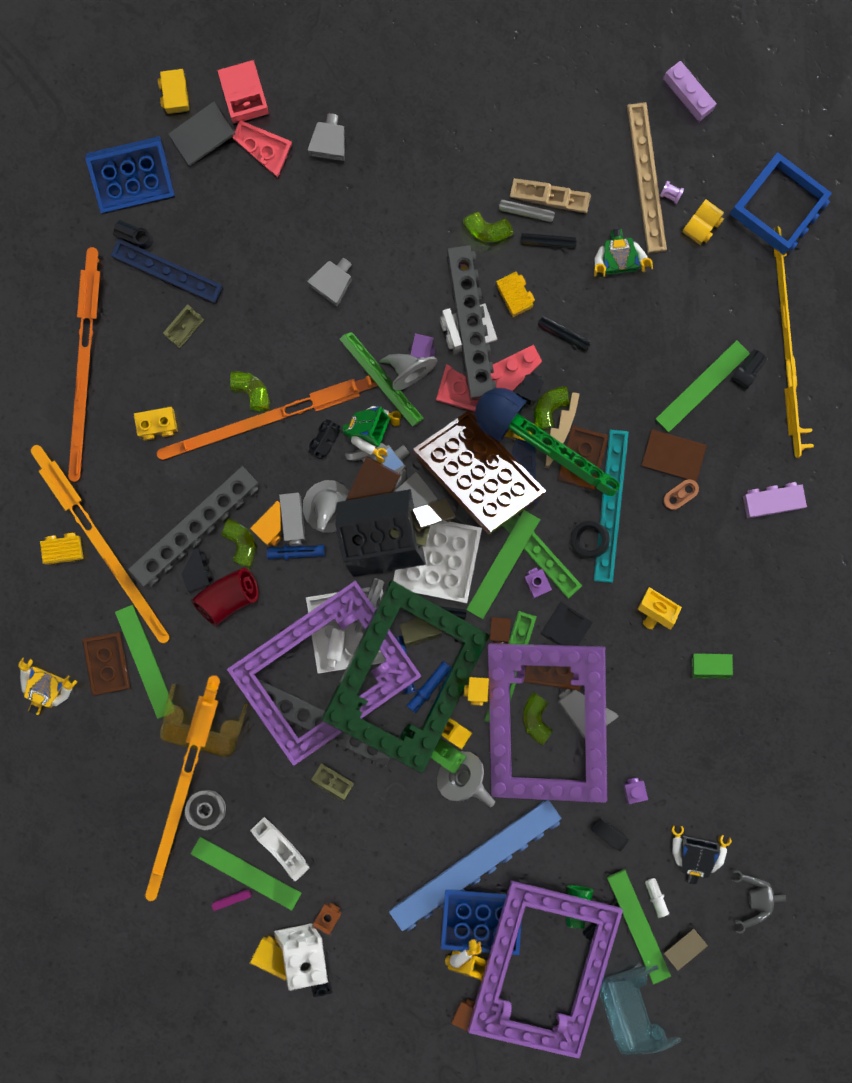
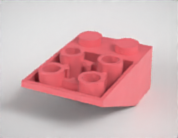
[217,60,269,124]

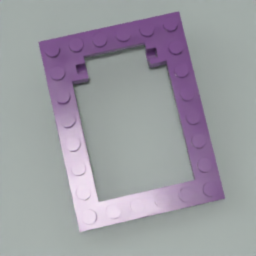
[227,581,422,766]
[488,643,607,803]
[467,881,623,1059]

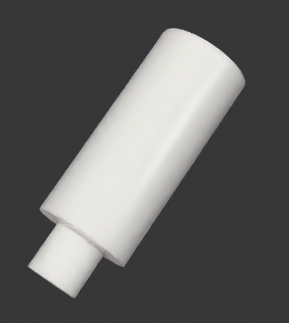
[326,628,346,668]

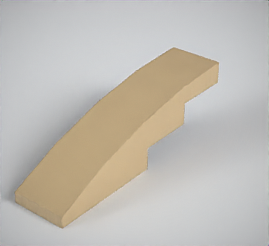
[510,178,591,213]
[545,392,580,468]

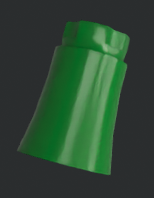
[566,885,594,929]

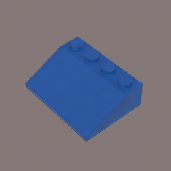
[85,136,174,213]
[440,890,522,955]

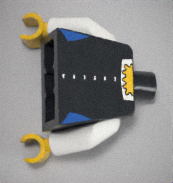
[672,825,732,884]

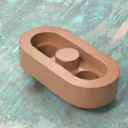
[663,479,699,510]

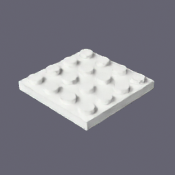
[393,521,482,603]
[306,587,386,674]

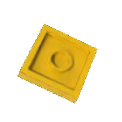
[638,587,682,630]

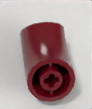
[191,568,259,626]

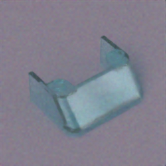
[599,965,681,1055]

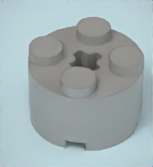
[185,790,226,830]

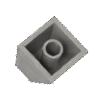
[557,689,619,739]

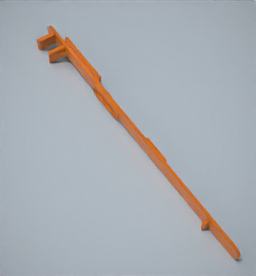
[68,247,100,482]
[157,376,378,460]

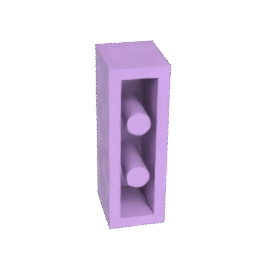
[663,60,716,122]
[743,482,807,518]

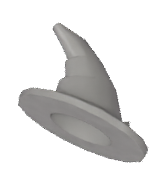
[379,354,438,390]
[303,480,350,533]
[437,751,495,807]

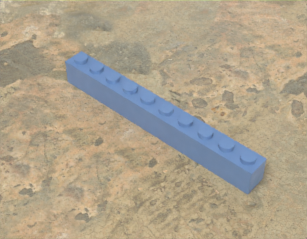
[389,800,562,931]

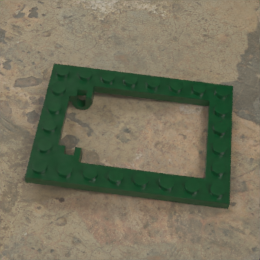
[321,580,490,774]

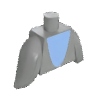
[344,443,410,492]

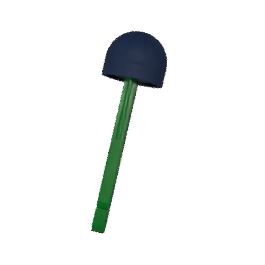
[475,388,620,496]

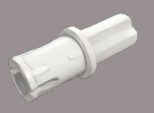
[645,878,669,918]

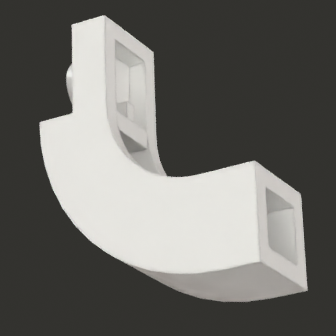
[250,817,309,882]

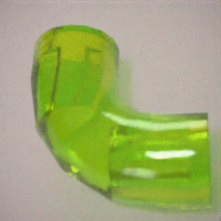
[462,211,514,242]
[230,371,269,411]
[534,386,570,430]
[221,519,255,568]
[523,692,553,746]

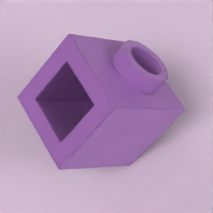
[411,334,436,358]
[524,567,552,599]
[623,777,648,804]

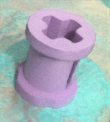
[660,181,684,204]

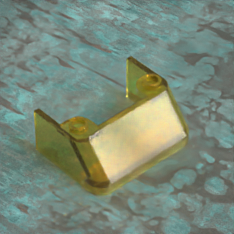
[160,683,248,757]

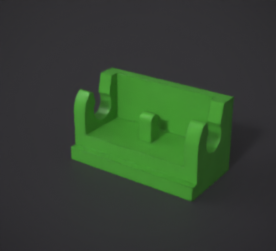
[692,654,733,679]
[431,738,467,774]

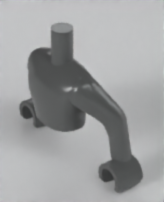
[732,869,786,934]

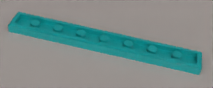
[593,429,629,583]

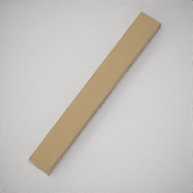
[627,103,667,254]

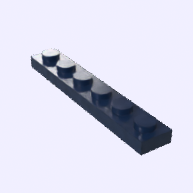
[111,239,223,304]

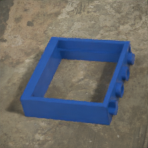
[730,152,832,255]

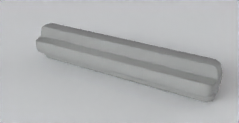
[499,200,555,222]
[355,578,384,634]

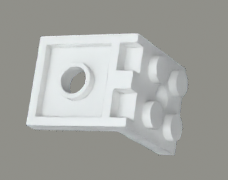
[440,304,497,355]
[274,923,328,991]

